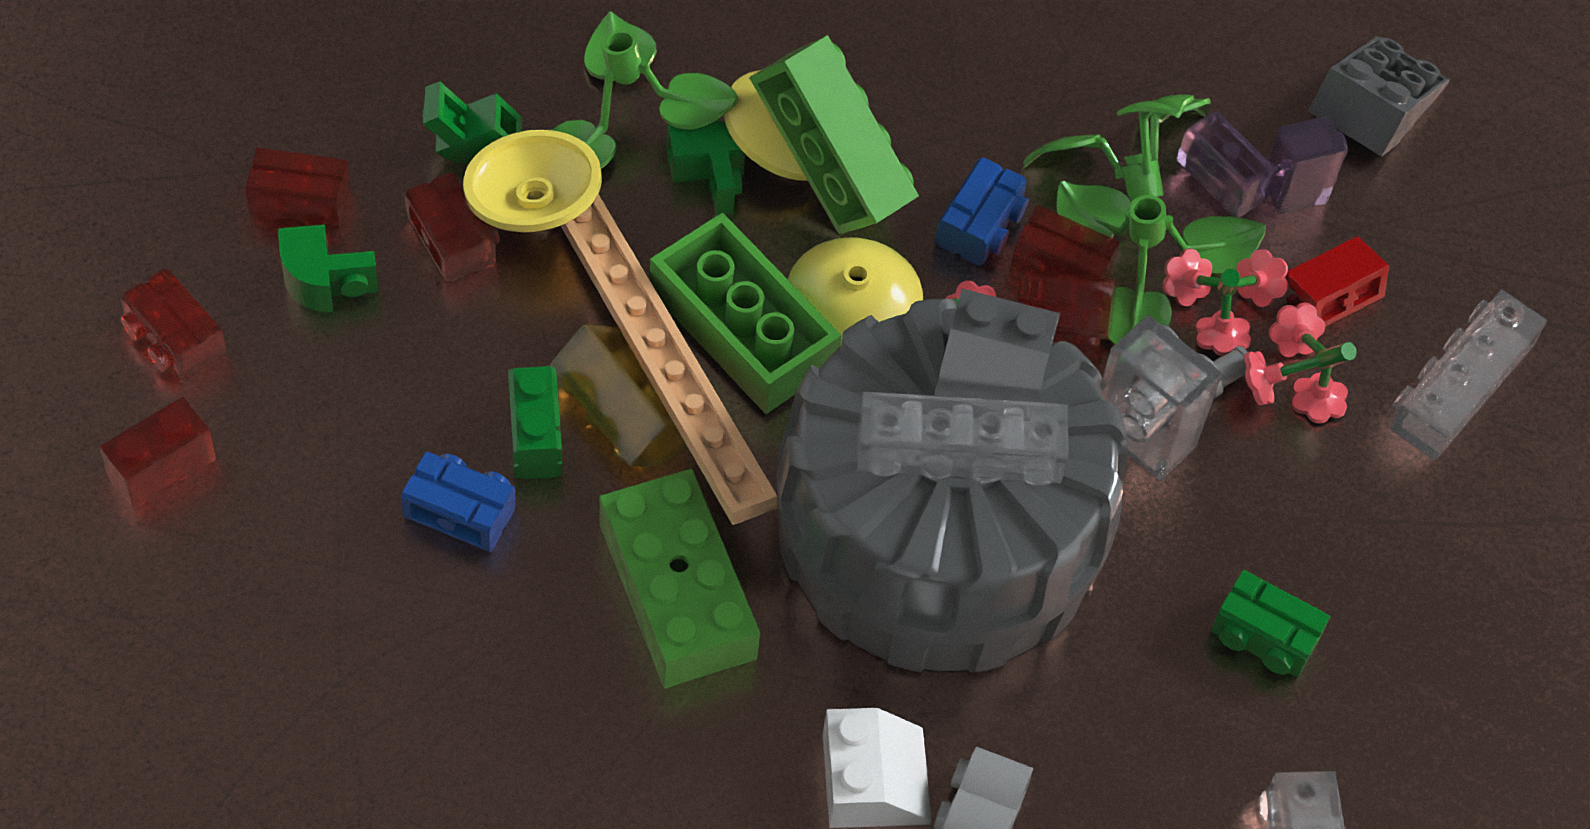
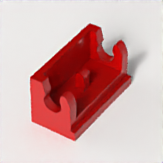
[1285,236,1389,326]

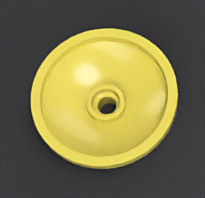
[724,70,808,181]
[463,130,602,233]
[788,237,923,346]

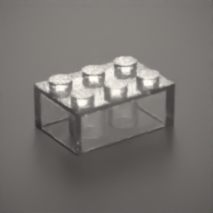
[1100,315,1223,481]

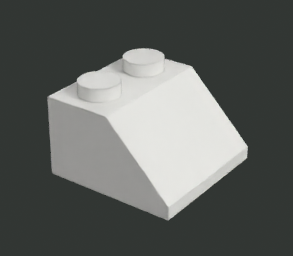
[823,708,931,828]

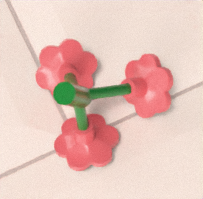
[1162,248,1289,356]
[1244,302,1357,424]

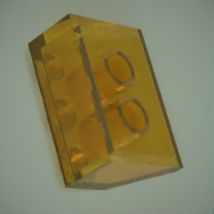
[550,324,688,467]

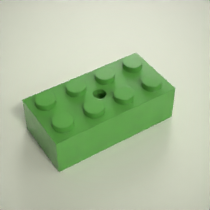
[749,35,919,234]
[649,212,842,414]
[599,468,760,689]

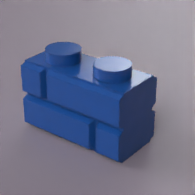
[935,157,1029,266]
[401,451,516,552]

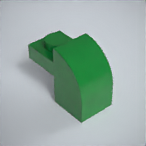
[422,81,522,163]
[666,120,745,215]
[278,224,378,312]

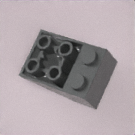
[1308,36,1449,157]

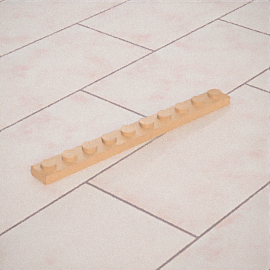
[561,194,778,525]

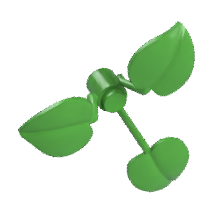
[552,11,738,169]
[1023,95,1211,202]
[1057,181,1266,351]

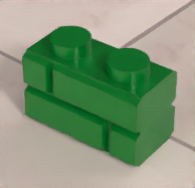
[508,366,562,480]
[1211,569,1331,678]

